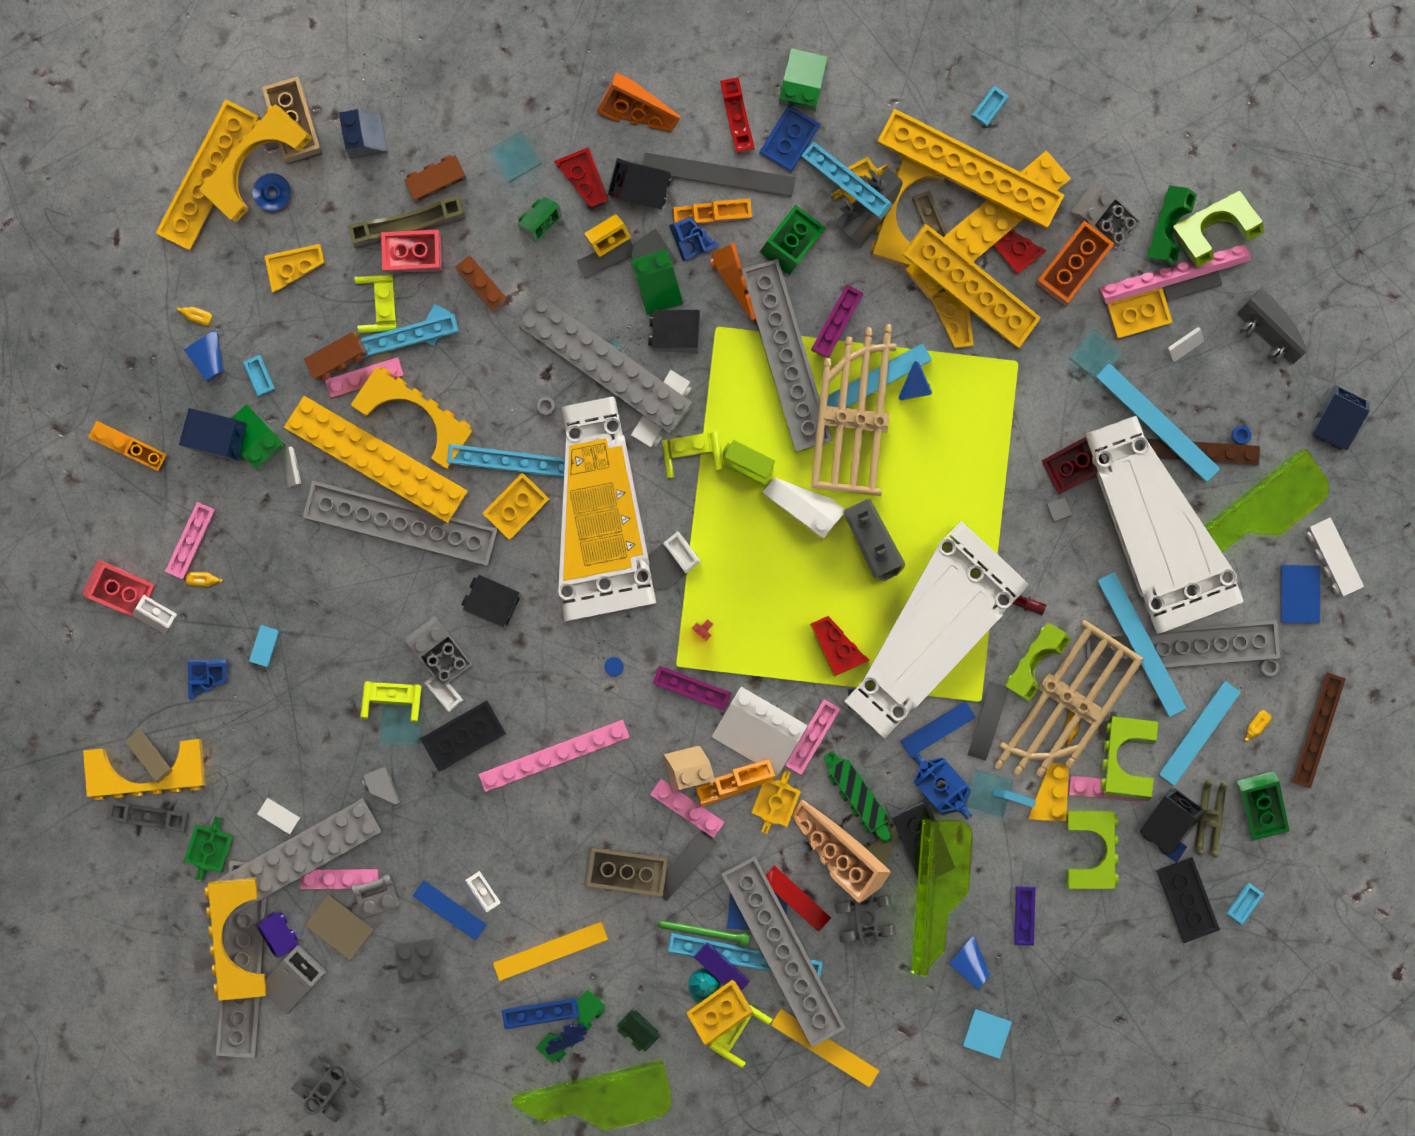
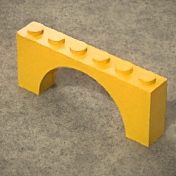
[199,104,312,223]
[870,155,945,268]
[351,367,472,470]
[83,739,206,801]
[205,877,267,1001]

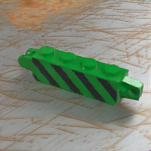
[823,751,892,843]

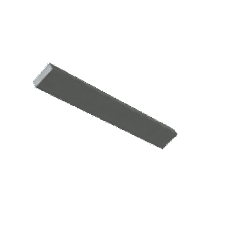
[643,153,795,197]

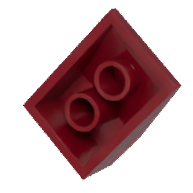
[1042,437,1107,494]

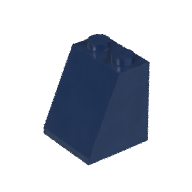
[339,109,387,159]
[1313,385,1370,451]
[179,408,247,461]

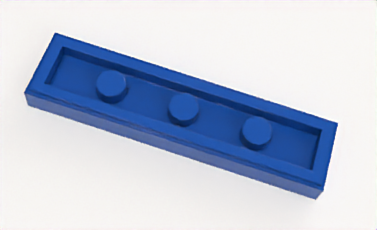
[900,701,976,757]
[413,880,487,941]
[502,997,580,1029]

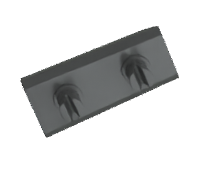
[834,168,903,247]
[1238,287,1306,364]
[843,499,905,582]

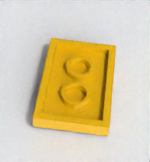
[1106,288,1173,339]
[482,473,550,540]
[686,980,754,1046]

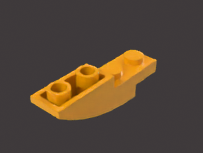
[88,420,167,471]

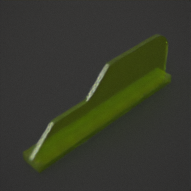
[1204,449,1329,552]
[911,819,973,976]
[511,1059,672,1131]

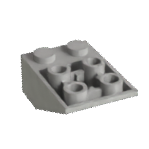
[1071,183,1141,251]
[405,616,473,687]
[266,945,327,1015]

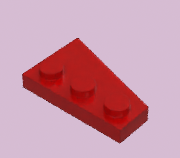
[554,147,609,208]
[993,229,1047,275]
[810,616,869,677]

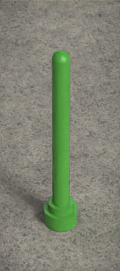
[658,921,751,948]

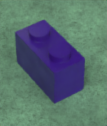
[254,912,298,958]

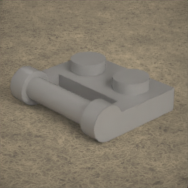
[352,874,400,918]

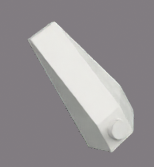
[762,478,845,540]

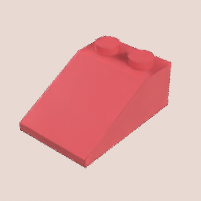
[381,230,442,272]
[82,559,155,619]

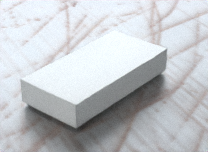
[663,531,702,573]
[424,673,464,713]
[258,798,301,835]

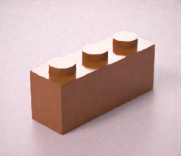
[404,155,466,204]
[455,255,508,314]
[304,332,368,382]

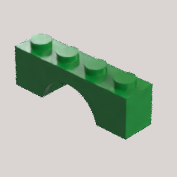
[1147,185,1197,266]
[536,989,606,1064]

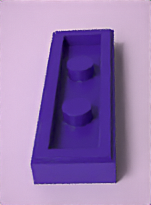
[1014,887,1036,946]
[694,942,750,991]

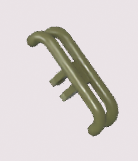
[1195,779,1228,858]

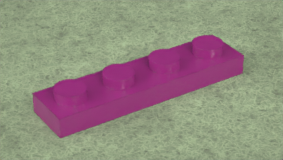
[811,285,863,358]
[652,666,731,711]

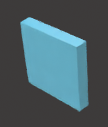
[962,1009,1012,1059]

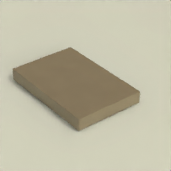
[305,894,375,961]

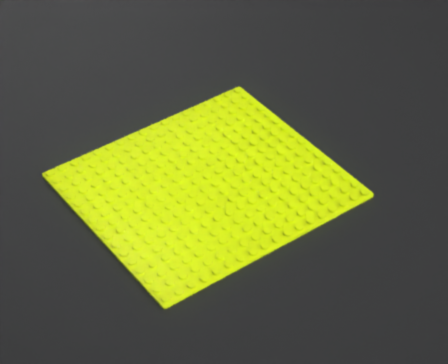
[676,327,1018,702]

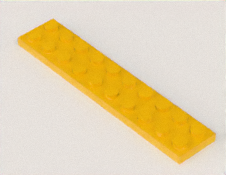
[877,108,1064,229]
[904,150,1071,299]
[284,396,468,524]

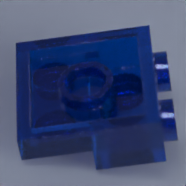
[545,1022,587,1055]

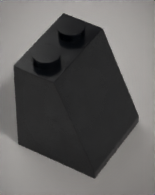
[608,158,671,210]
[648,310,700,354]
[461,575,522,630]
[1139,788,1206,855]

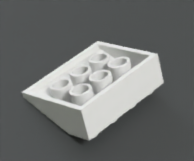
[712,687,808,776]

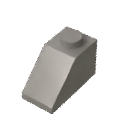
[362,767,400,804]

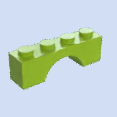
[1005,623,1071,702]

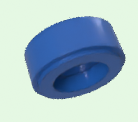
[1231,426,1251,445]
[604,657,624,677]

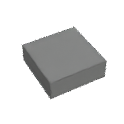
[1047,497,1072,522]

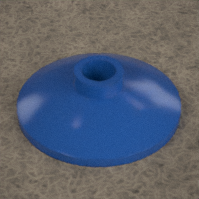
[253,173,291,211]

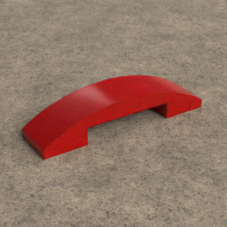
[720,77,755,153]
[765,865,831,932]

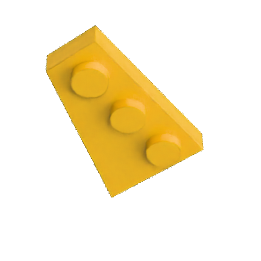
[264,244,325,294]
[931,291,974,349]
[1027,763,1069,822]

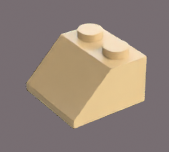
[663,746,715,792]

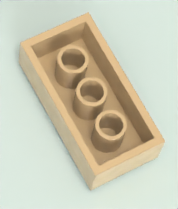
[262,76,322,164]

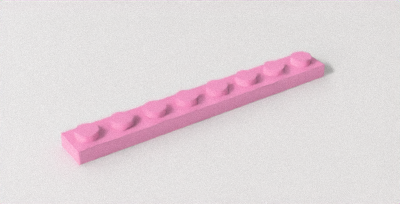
[1099,245,1251,304]
[479,720,630,792]

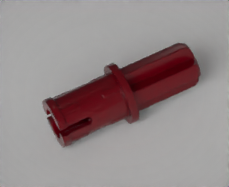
[1010,593,1047,616]

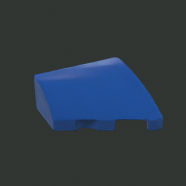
[669,217,719,260]
[184,330,224,382]
[188,659,227,700]
[949,936,990,990]

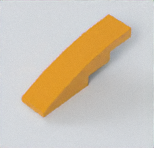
[672,199,752,225]
[695,759,775,807]

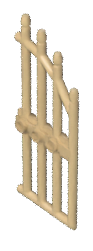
[811,324,897,496]
[994,619,1144,777]

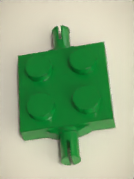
[184,816,233,881]

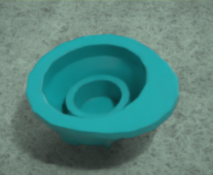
[688,968,721,1004]

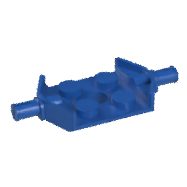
[913,753,973,820]

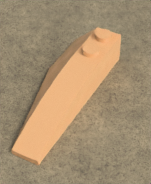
[792,800,891,903]

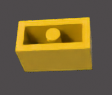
[584,214,632,257]

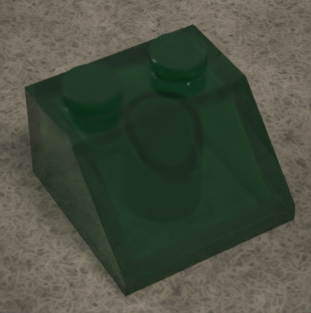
[617,1007,661,1052]

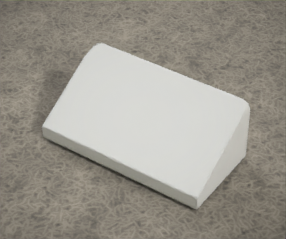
[1165,327,1204,362]
[280,446,302,488]
[132,595,177,634]
[461,871,501,916]

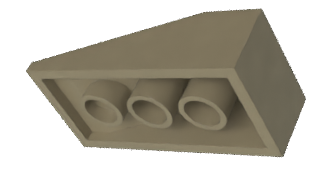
[584,847,668,897]

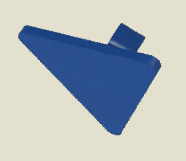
[899,361,932,400]

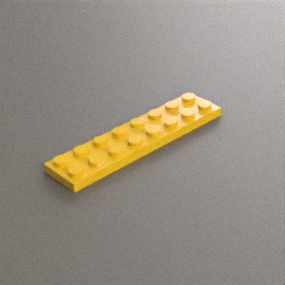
[156,99,260,251]
[902,224,1041,348]

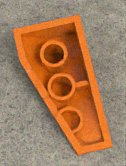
[596,72,681,132]
[710,243,756,323]

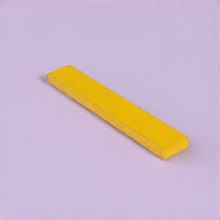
[493,921,608,981]
[771,1009,879,1087]

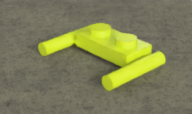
[355,274,397,333]
[662,432,723,479]
[360,681,422,723]
[709,1005,772,1069]

